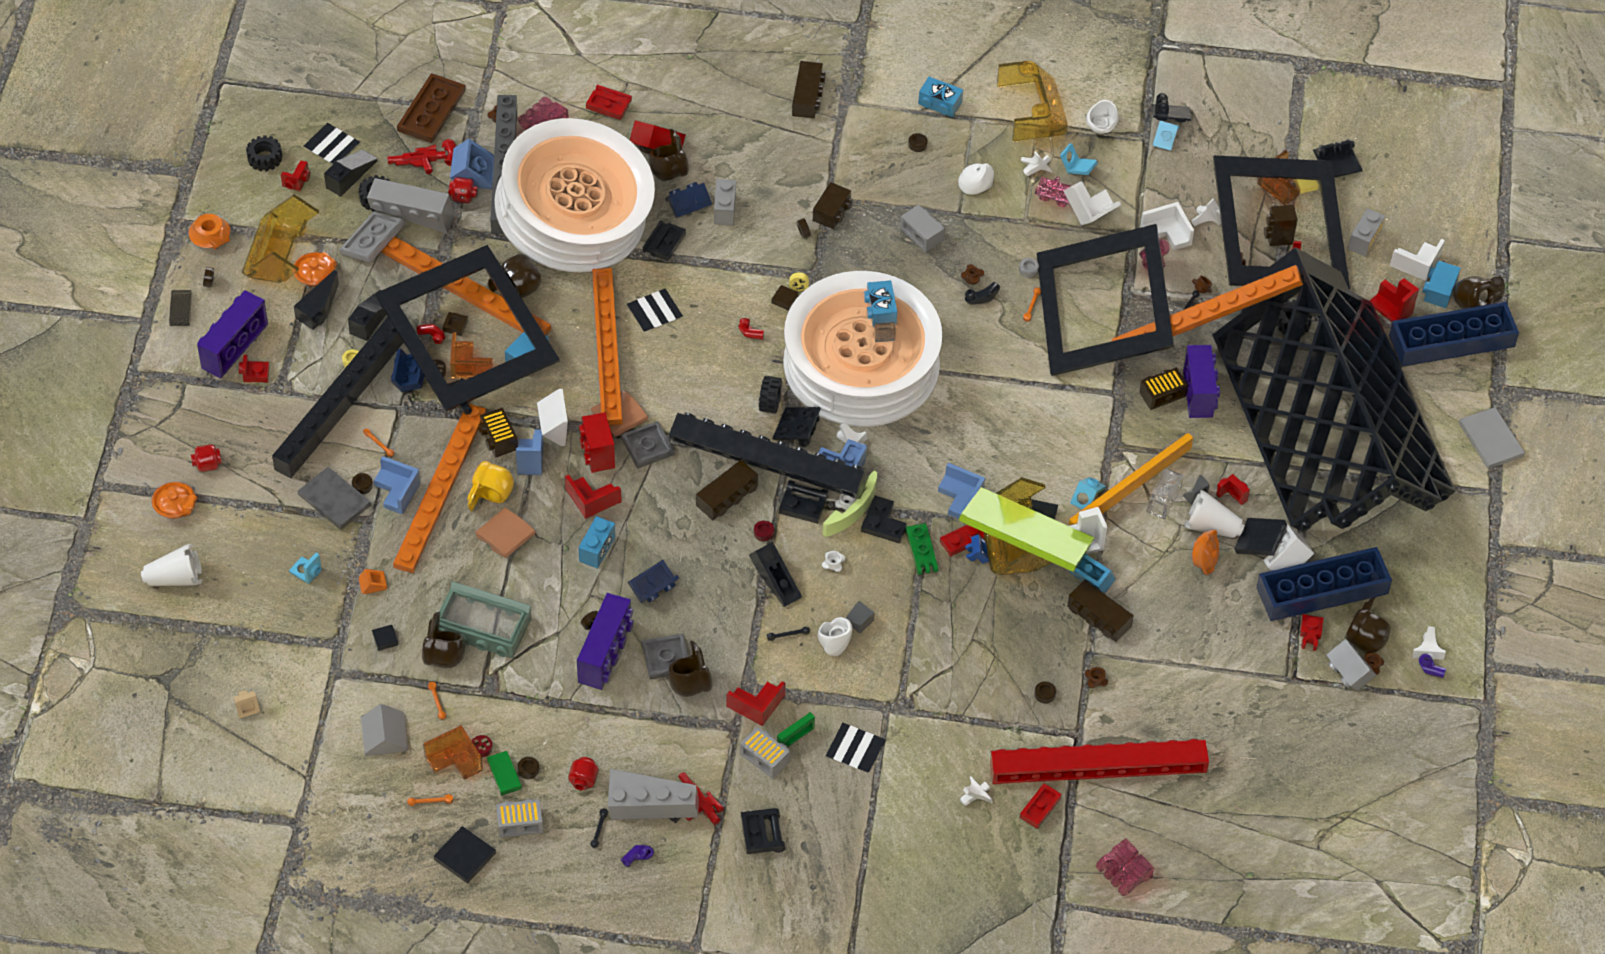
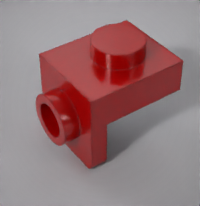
[281,160,311,191]
[1216,474,1250,505]

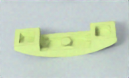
[823,471,877,537]

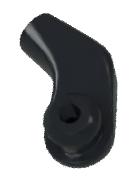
[965,282,1000,304]

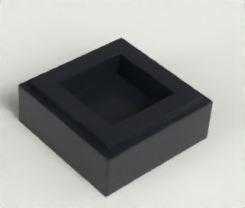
[372,625,398,651]

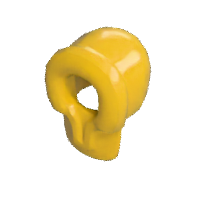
[467,461,514,512]

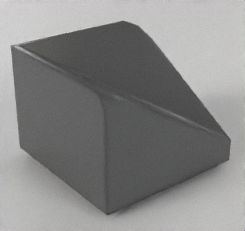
[1183,475,1210,505]
[845,601,874,633]

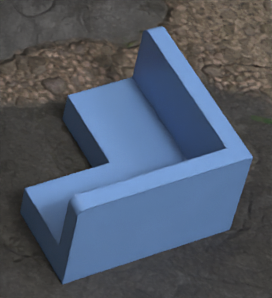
[516,429,543,475]
[818,439,867,467]
[374,456,421,514]
[938,463,985,519]

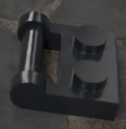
[779,480,829,524]
[741,808,786,854]

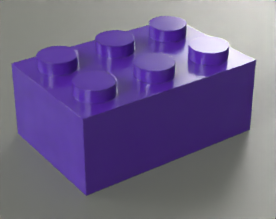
[1183,345,1220,418]

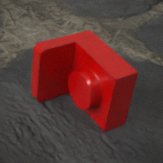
[239,355,270,383]

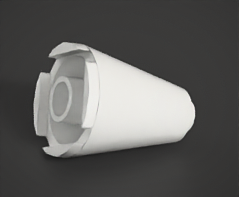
[1184,490,1245,538]
[141,544,202,586]

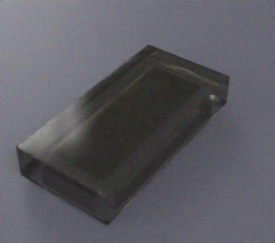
[169,290,192,326]

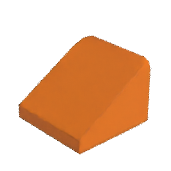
[359,569,387,594]

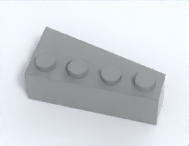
[367,178,455,234]
[608,769,699,820]

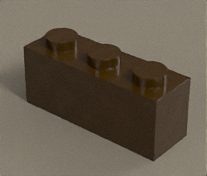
[792,61,826,119]
[696,460,758,521]
[1067,580,1134,642]

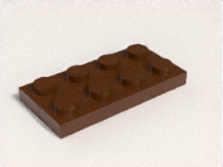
[397,73,466,143]

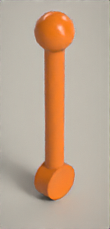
[1023,287,1041,322]
[363,428,394,457]
[428,682,446,720]
[407,794,453,806]

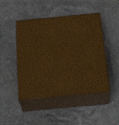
[771,285,798,311]
[442,312,468,336]

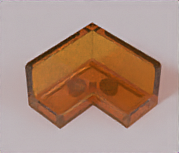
[1257,150,1299,205]
[450,332,493,378]
[423,725,483,780]

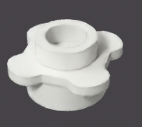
[835,494,857,511]
[822,551,845,572]

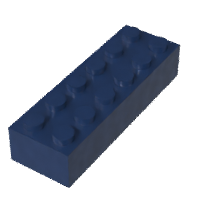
[1389,302,1519,367]
[1256,547,1392,621]

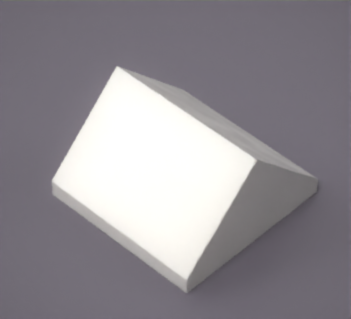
[537,389,568,446]

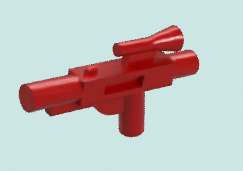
[387,144,446,174]
[678,772,724,825]

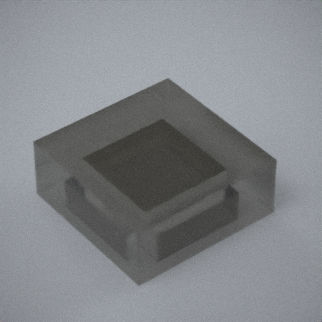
[874,322,896,343]

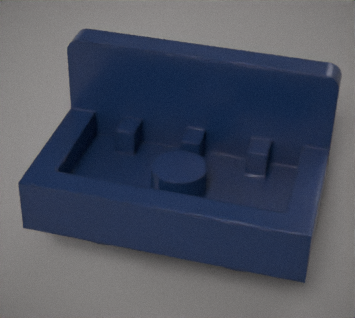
[665,182,712,218]
[391,349,424,392]
[627,560,679,603]

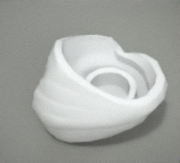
[1086,100,1119,134]
[958,163,994,195]
[818,617,853,656]

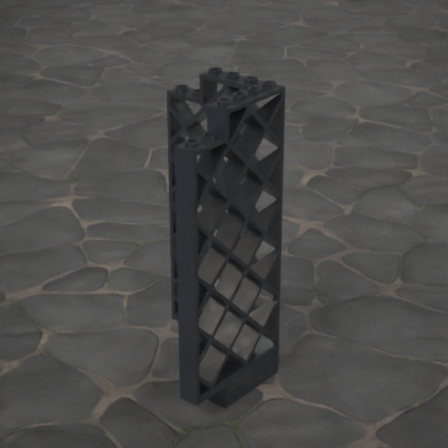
[1212,247,1456,532]

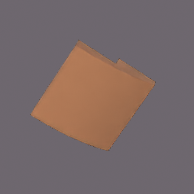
[591,390,648,438]
[475,508,536,558]

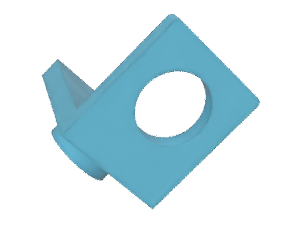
[1153,121,1180,151]
[1060,144,1098,175]
[1070,477,1106,509]
[289,553,322,584]

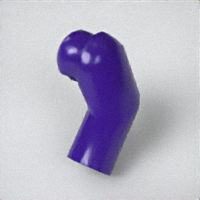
[1419,654,1446,678]
[621,845,654,867]

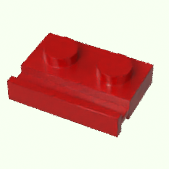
[586,84,632,120]

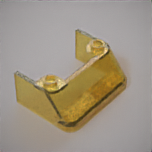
[997,61,1068,142]
[242,194,319,283]
[984,477,1052,575]

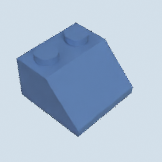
[450,139,494,189]

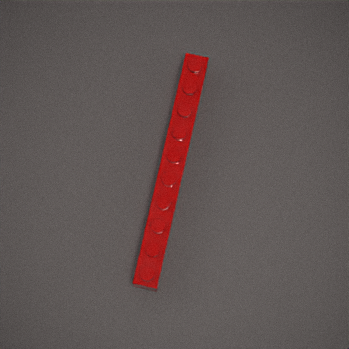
[990,739,1209,784]

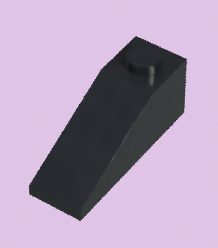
[324,150,378,197]
[294,270,339,330]
[348,290,386,341]
[749,542,802,607]

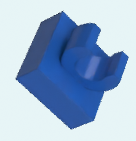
[965,534,990,564]

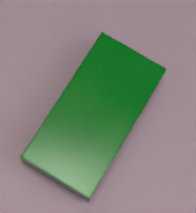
[777,712,815,748]
[487,751,522,796]

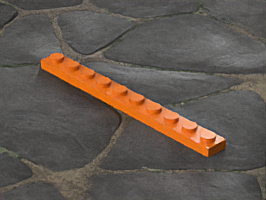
[381,236,551,335]
[1112,265,1303,341]
[592,268,623,425]
[393,404,486,573]

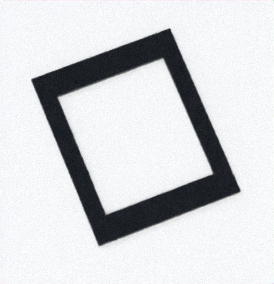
[1213,155,1350,289]
[1036,224,1174,376]
[375,245,560,412]

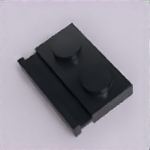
[642,220,686,261]

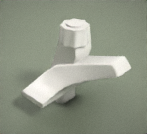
[1021,151,1052,177]
[1191,199,1221,226]
[837,422,868,445]
[1412,626,1446,661]
[960,776,993,806]

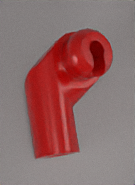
[442,139,457,166]
[738,318,764,340]
[417,324,445,344]

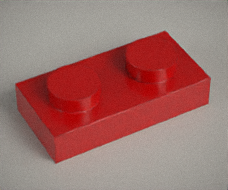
[940,525,986,557]
[1019,783,1062,829]

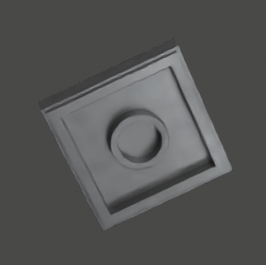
[621,421,675,469]
[642,634,689,680]

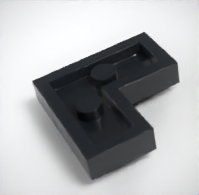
[861,495,907,544]

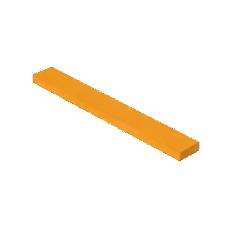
[1069,433,1193,526]

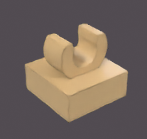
[233,690,260,719]

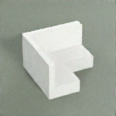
[1064,181,1121,225]
[1140,202,1194,250]
[1390,239,1445,281]
[1070,507,1107,554]
[1263,524,1314,571]

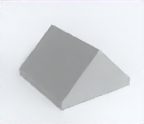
[361,704,408,756]

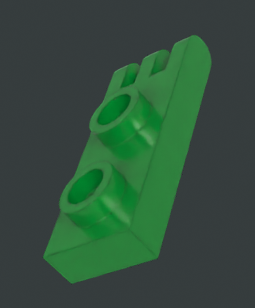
[905,523,939,575]

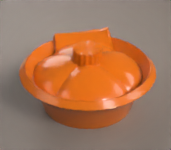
[189,214,230,249]
[293,252,337,287]
[152,482,198,519]
[1192,530,1219,575]

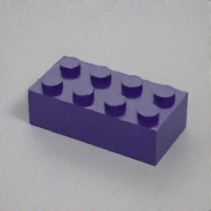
[197,290,268,379]
[577,592,634,690]

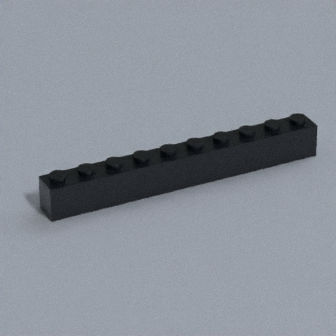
[272,317,404,478]
[669,412,869,499]

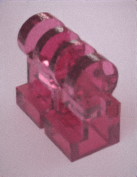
[518,97,569,130]
[1095,838,1154,896]

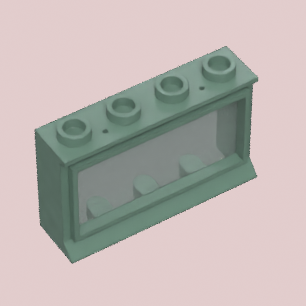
[439,581,531,658]

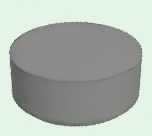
[1019,258,1039,278]

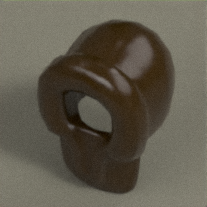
[649,129,689,180]
[487,254,541,298]
[1453,275,1505,309]
[1345,597,1391,653]
[422,612,465,668]
[668,640,712,697]

